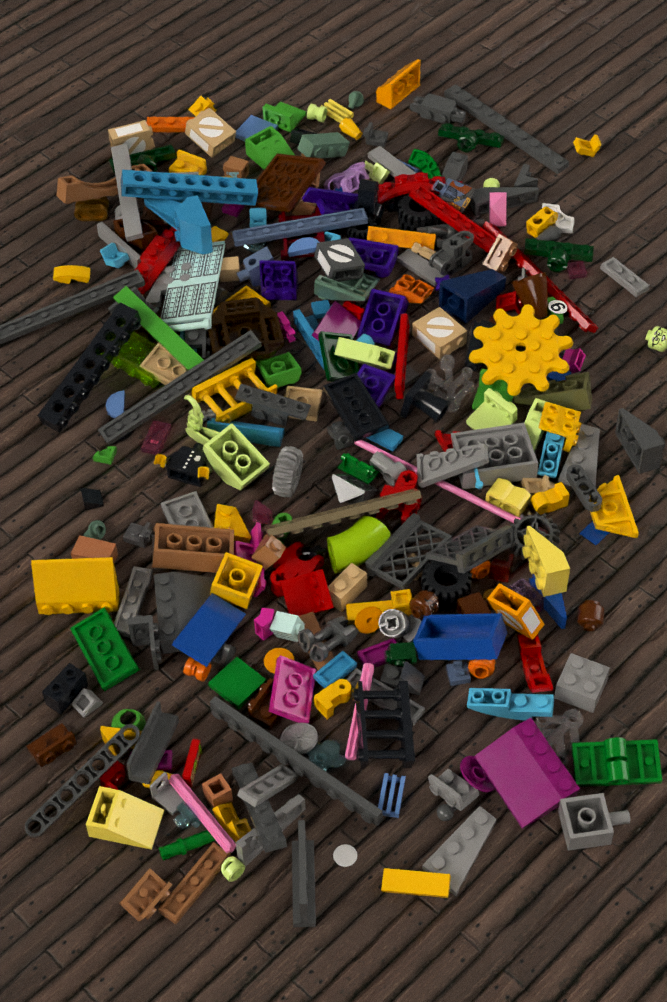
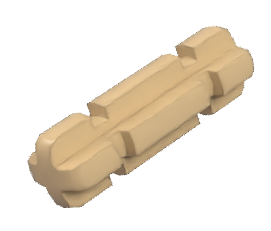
[411,242,436,259]

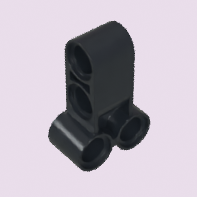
[352,179,385,225]

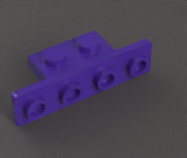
[302,187,358,215]

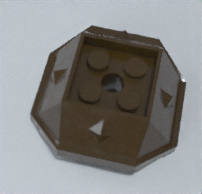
[208,297,284,362]

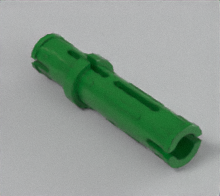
[158,830,216,861]

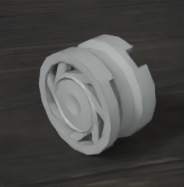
[378,609,410,638]

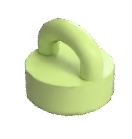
[221,856,245,882]

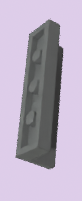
[127,701,179,784]

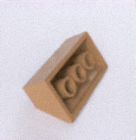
[152,523,234,573]

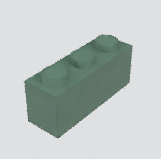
[298,132,350,158]

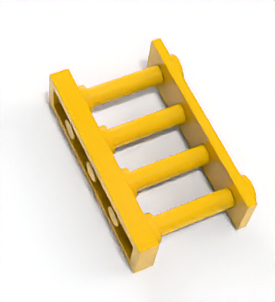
[192,358,278,423]

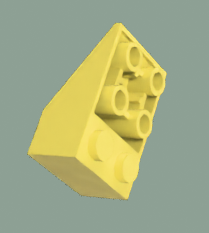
[522,526,570,597]
[86,786,164,850]

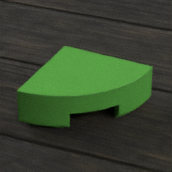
[93,446,117,465]

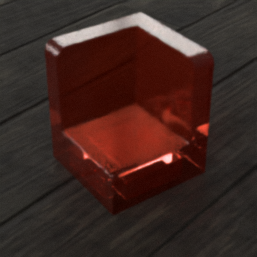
[489,554,514,583]

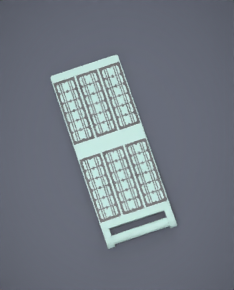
[161,241,226,332]

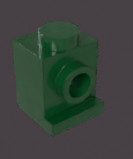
[384,642,417,667]

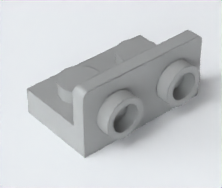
[428,769,479,811]

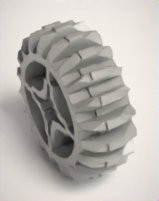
[272,446,303,498]

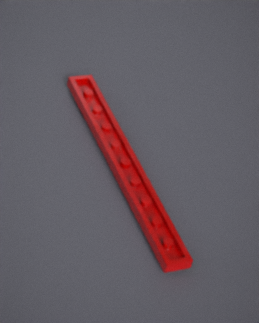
[482,221,599,333]

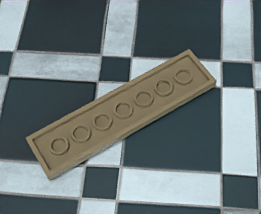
[265,489,422,538]

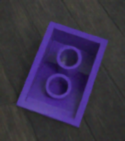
[356,289,409,346]

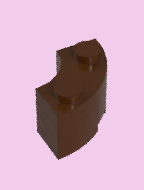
[113,219,157,252]

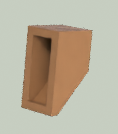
[251,534,286,570]

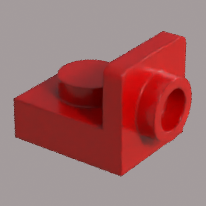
[496,291,523,315]
[342,301,364,321]
[99,761,126,790]

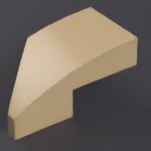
[521,475,555,497]

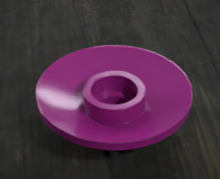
[460,756,495,792]

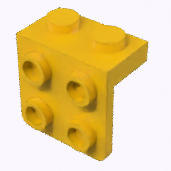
[539,402,582,452]

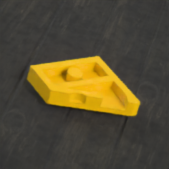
[214,504,251,543]

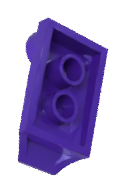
[349,237,398,278]
[357,364,395,408]

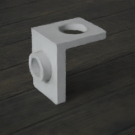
[150,772,185,815]

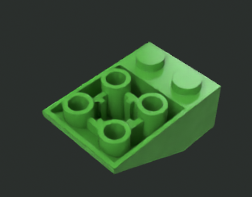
[245,126,295,170]

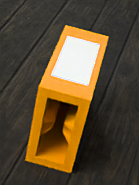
[487,583,545,640]

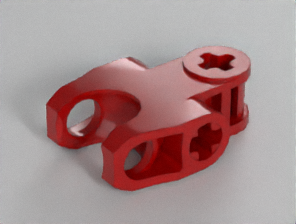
[377,470,422,525]
[270,541,324,597]

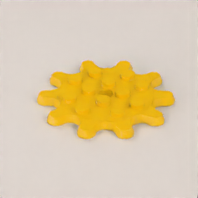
[469,304,573,396]

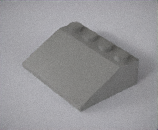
[451,423,538,490]

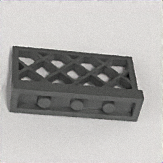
[365,513,452,590]
[426,525,514,574]
[292,820,316,927]

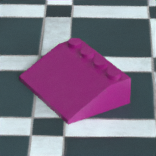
[474,718,580,829]

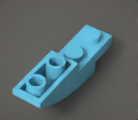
[537,432,565,478]
[467,688,554,720]

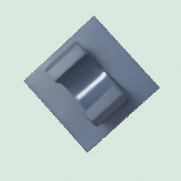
[446,660,471,686]

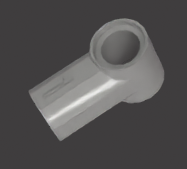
[370,451,407,486]

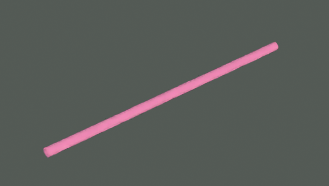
[354,439,548,534]

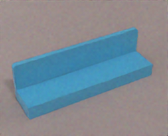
[293,309,325,370]
[207,418,284,447]

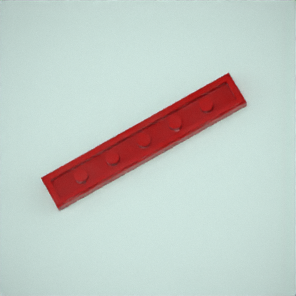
[409,184,496,253]
[394,313,410,399]

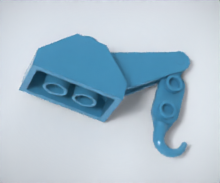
[144,195,213,254]

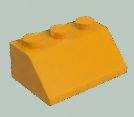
[376,59,421,109]

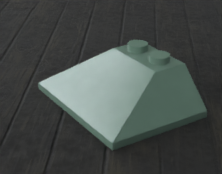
[314,273,380,301]

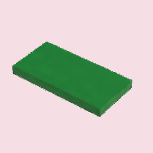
[70,607,140,692]

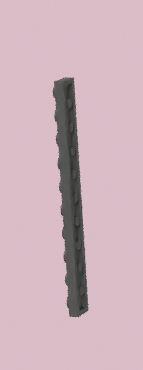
[444,84,569,174]
[0,269,145,345]
[98,330,262,445]
[210,696,383,827]

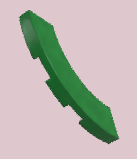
[408,149,441,196]

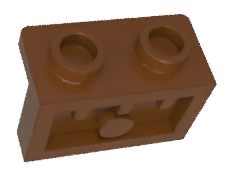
[247,678,280,730]
[27,723,77,767]

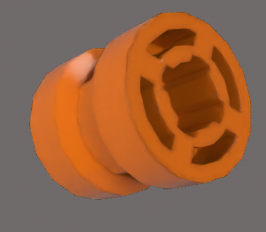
[183,657,211,682]

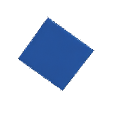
[579,521,609,545]

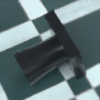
[400,371,451,423]

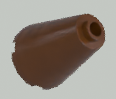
[512,272,549,320]

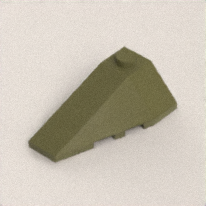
[514,372,592,411]

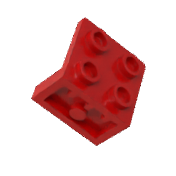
[280,569,334,616]

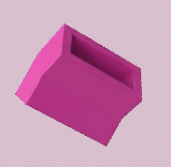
[563,348,586,374]
[254,608,275,641]

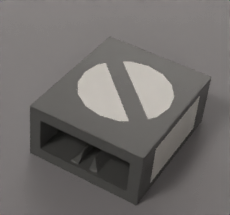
[314,238,365,282]

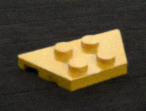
[590,475,639,538]

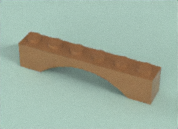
[56,164,153,204]

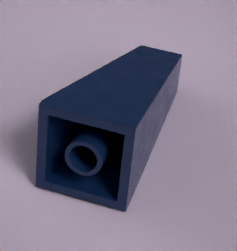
[439,269,506,324]

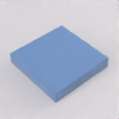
[235,115,278,142]

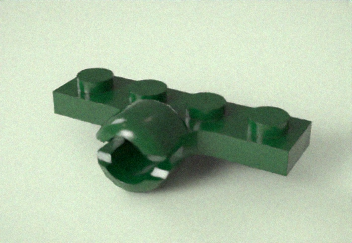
[438,123,505,153]
[109,144,176,173]
[524,238,594,273]

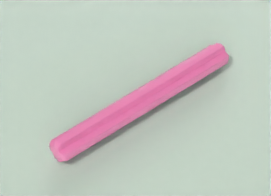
[345,663,374,761]
[169,774,236,853]

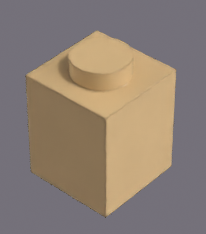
[219,256,240,282]

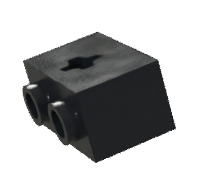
[42,663,88,715]

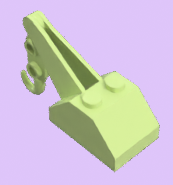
[184,395,270,490]

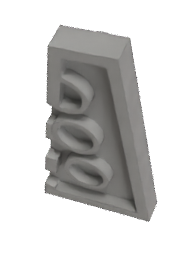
[558,424,600,491]
[416,443,489,488]
[235,794,306,867]
[422,806,496,896]

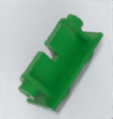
[338,453,379,485]

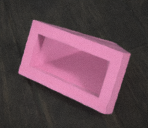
[489,192,507,227]

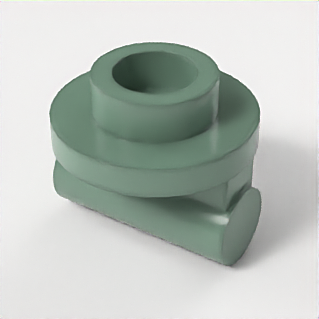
[348,91,364,109]
[84,520,106,540]

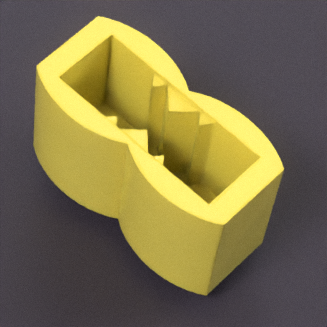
[485,478,531,517]

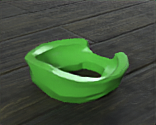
[111,709,146,731]

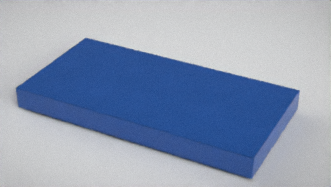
[172,593,246,667]

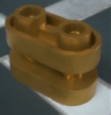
[74,197,109,221]

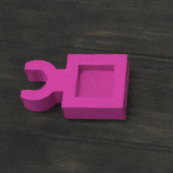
[277,311,296,343]

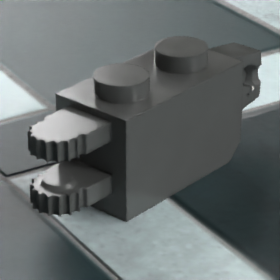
[409,93,466,124]

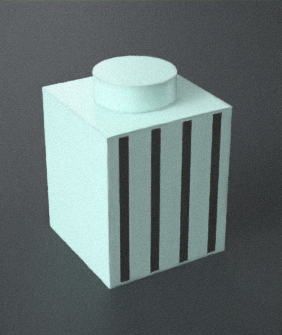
[270,611,305,642]

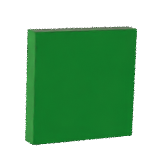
[208,657,267,710]

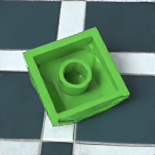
[256,352,302,389]

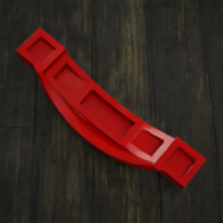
[378,172,462,204]
[134,226,181,295]

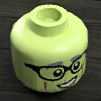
[645,326,667,352]

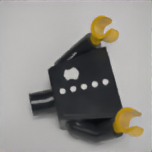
[154,443,213,487]

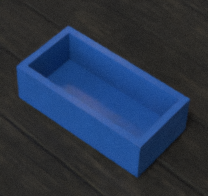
[413,613,507,660]

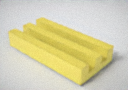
[321,99,354,123]

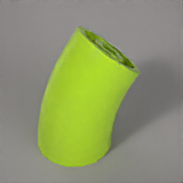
[327,516,391,574]

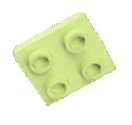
[466,388,518,430]

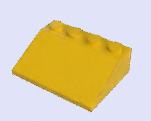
[31,557,120,615]

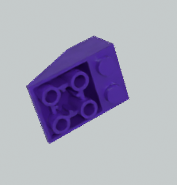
[259,260,298,300]

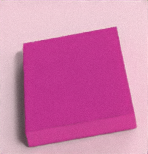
[269,655,317,723]

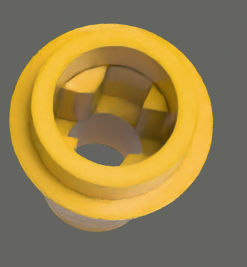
[339,118,363,140]

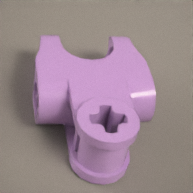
[324,162,370,193]

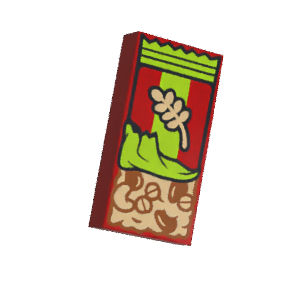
[182,739,202,788]

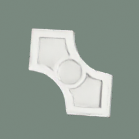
[542,203,574,234]

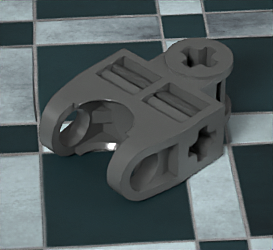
[429,231,474,275]

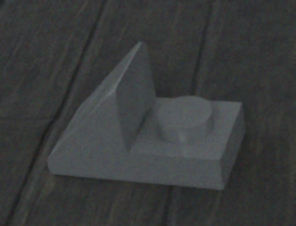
[514,164,538,187]
[380,661,425,695]

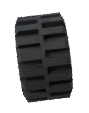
[398,193,440,232]
[421,560,472,611]

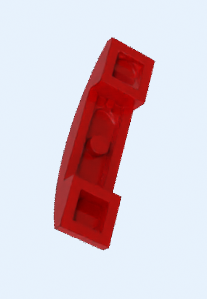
[517,634,553,693]

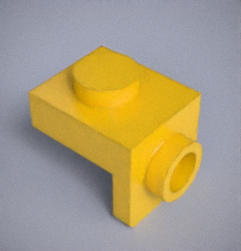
[188,96,217,116]
[573,135,601,157]

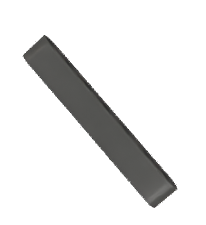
[25,724,140,838]

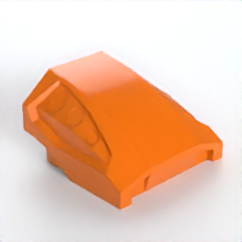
[389,274,434,303]

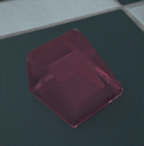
[252,500,273,525]

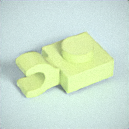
[365,161,390,184]

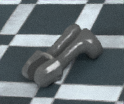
[298,616,359,662]

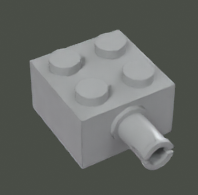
[558,793,630,851]

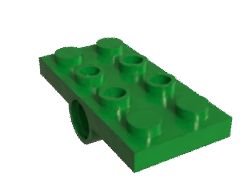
[571,737,662,787]

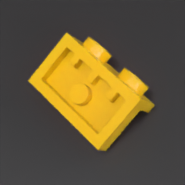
[169,150,207,175]

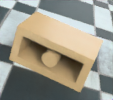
[328,563,367,612]

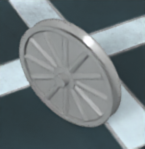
[280,723,318,754]

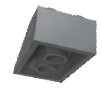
[615,408,665,474]

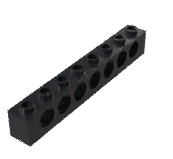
[37,302,141,433]

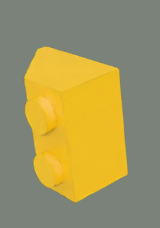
[210,552,263,609]

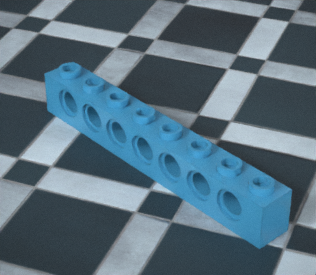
[120,169,258,206]

